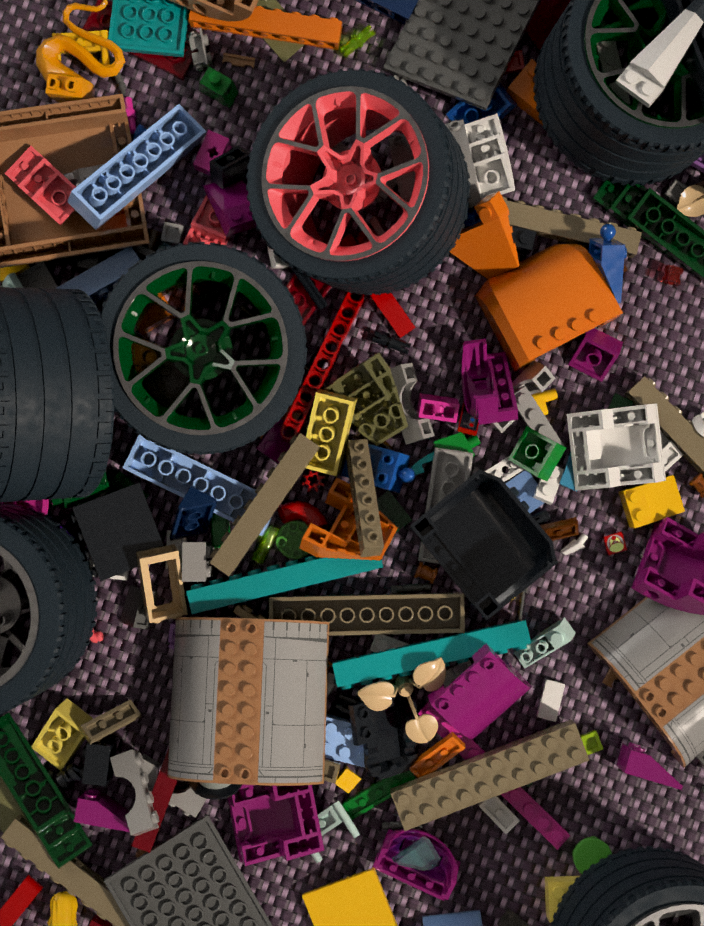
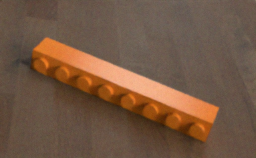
[188,6,342,50]

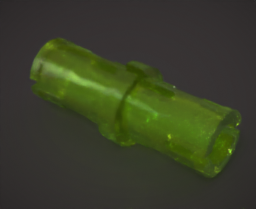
[339,25,376,58]
[252,525,280,564]

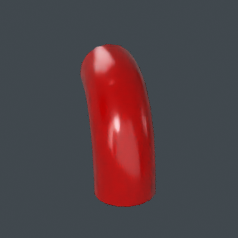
[277,501,328,530]

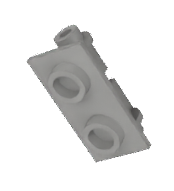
[188,27,212,71]

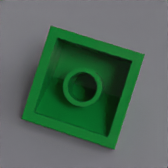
[508,426,566,481]

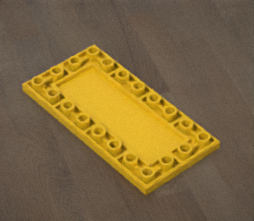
[302,868,398,926]

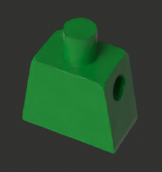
[199,67,239,109]
[432,432,481,457]

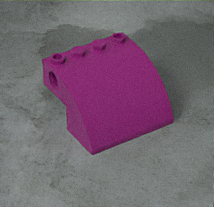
[631,517,704,615]
[428,643,532,739]
[228,785,324,866]

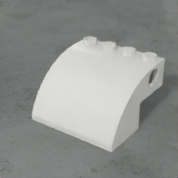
[567,403,666,491]

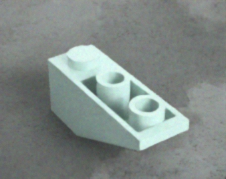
[514,617,575,668]

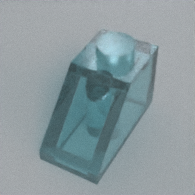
[391,836,441,871]

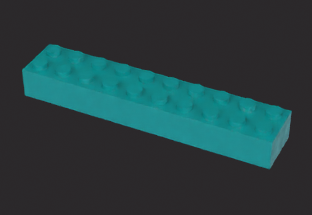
[186,556,383,614]
[332,620,531,690]

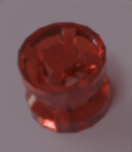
[661,265,684,286]

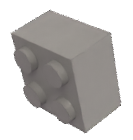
[182,542,214,582]

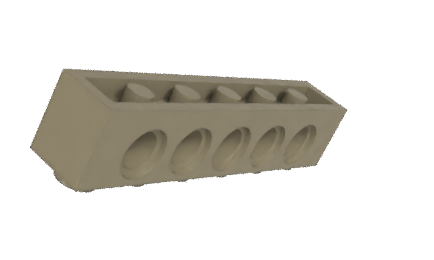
[345,439,384,557]

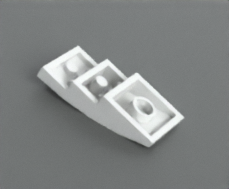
[465,113,515,200]

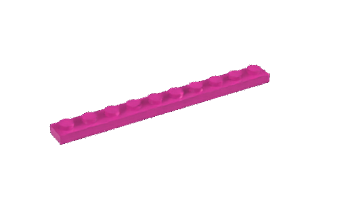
[417,701,571,850]

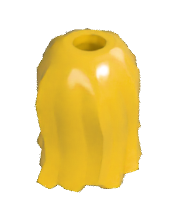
[47,891,78,926]

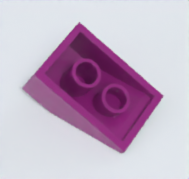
[203,179,257,237]
[616,742,683,790]
[74,788,130,832]

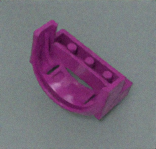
[461,338,518,425]
[372,829,460,901]

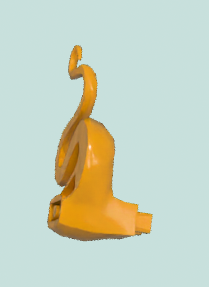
[36,0,125,103]

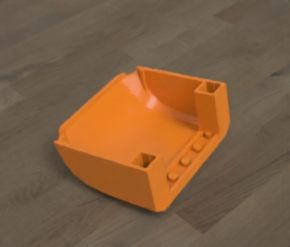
[475,244,623,371]

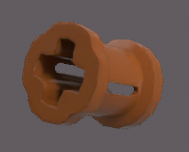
[688,472,704,498]
[414,561,438,584]

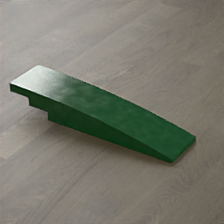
[591,180,704,280]
[0,713,92,869]

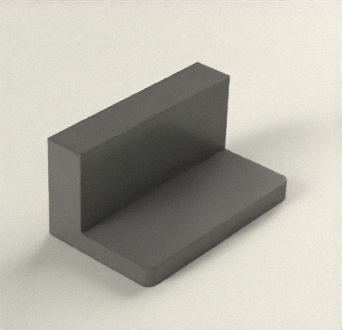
[120,585,158,630]

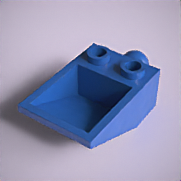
[589,224,627,303]
[341,439,415,493]

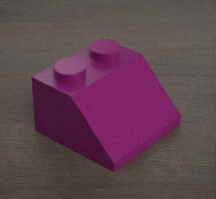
[568,328,623,382]

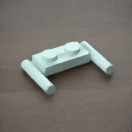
[311,800,360,864]

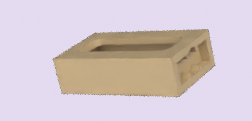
[136,544,188,623]

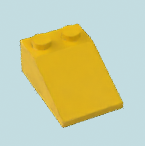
[618,475,685,528]

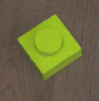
[580,730,603,755]

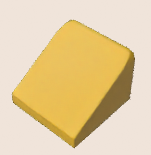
[335,766,361,794]

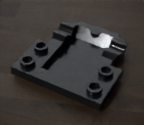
[348,689,419,780]

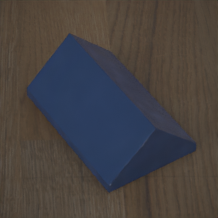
[169,487,217,540]

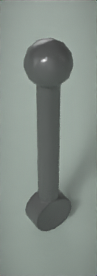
[516,588,528,621]

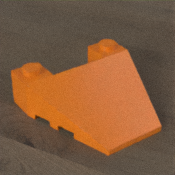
[450,191,520,279]
[299,478,398,560]

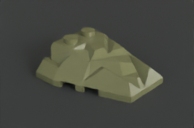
[323,352,408,446]

